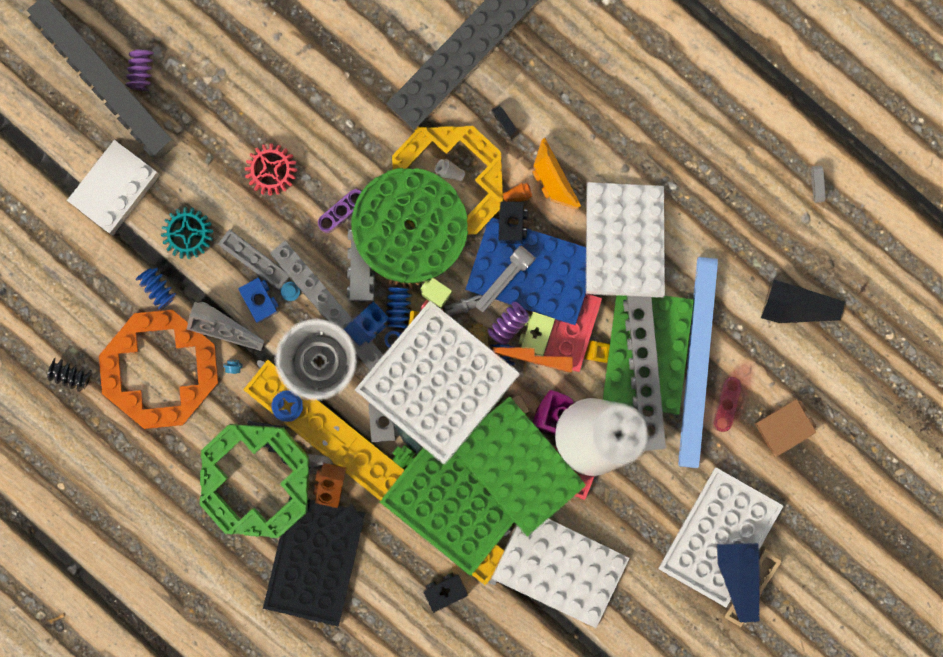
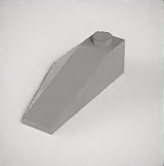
[187,302,264,351]

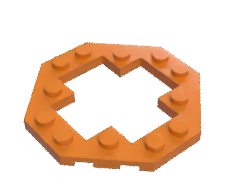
[99,310,219,429]

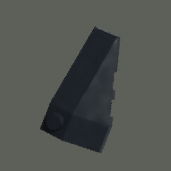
[761,280,845,323]

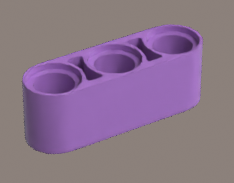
[318,189,362,233]

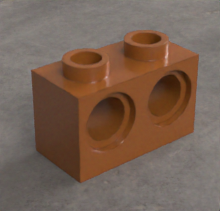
[313,463,346,508]

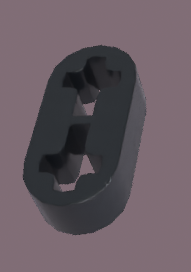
[491,105,519,140]

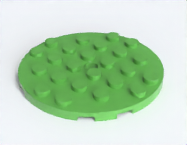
[351,168,468,283]

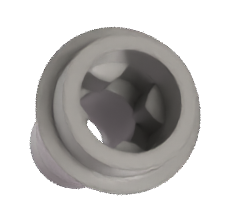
[435,159,465,181]

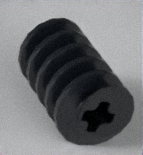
[47,358,92,392]

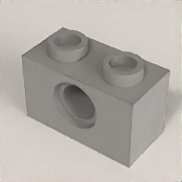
[368,403,399,442]

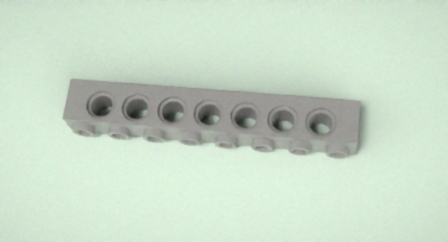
[270,241,383,371]
[623,296,666,451]

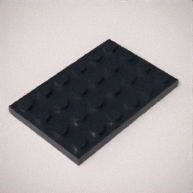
[263,496,366,627]

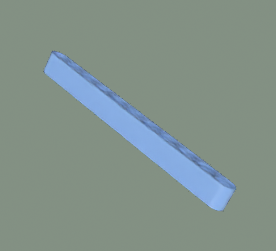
[678,257,718,468]

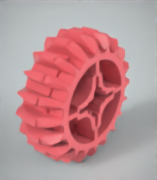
[245,144,297,196]

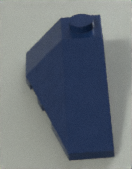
[717,543,760,622]

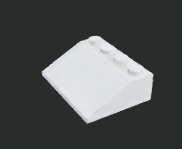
[67,140,160,235]

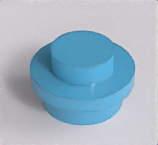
[281,282,300,301]
[223,359,243,374]

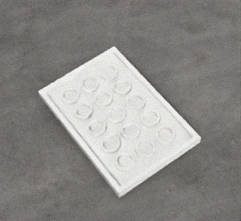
[586,182,665,297]
[658,467,783,608]
[491,519,630,628]

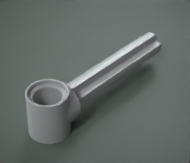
[475,245,536,312]

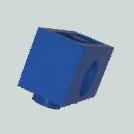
[238,277,279,323]

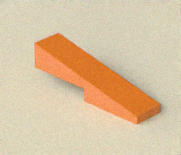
[492,348,573,373]

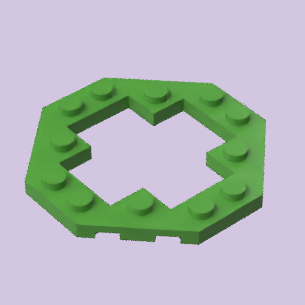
[200,424,309,538]

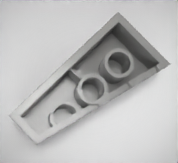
[347,229,375,303]

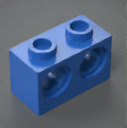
[344,301,389,346]

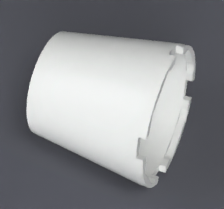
[276,320,356,399]
[555,398,647,476]

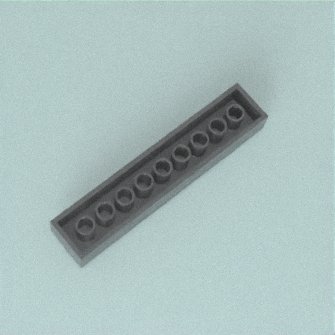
[27,0,177,160]
[386,0,542,132]

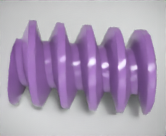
[126,49,154,91]
[488,302,529,344]

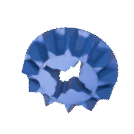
[272,391,303,422]

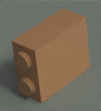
[754,399,817,457]

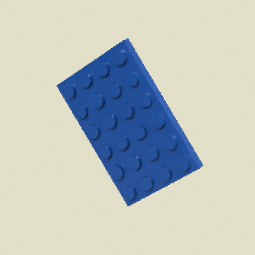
[465,218,586,326]

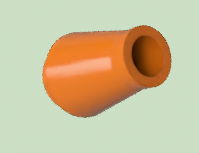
[503,183,532,202]

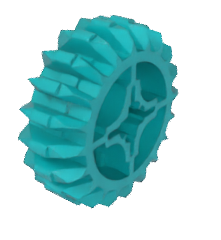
[161,207,214,259]

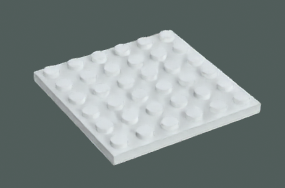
[355,301,520,465]

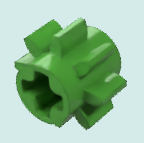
[392,445,415,469]

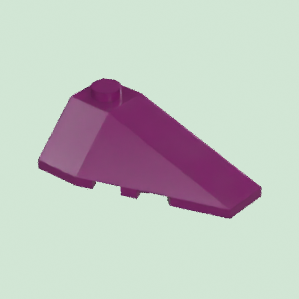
[533,390,574,436]

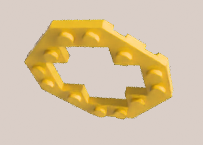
[392,126,503,235]

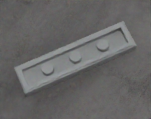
[218,229,290,291]

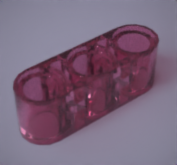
[713,377,741,432]

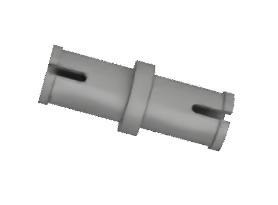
[444,294,482,316]

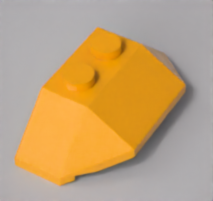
[532,138,581,209]

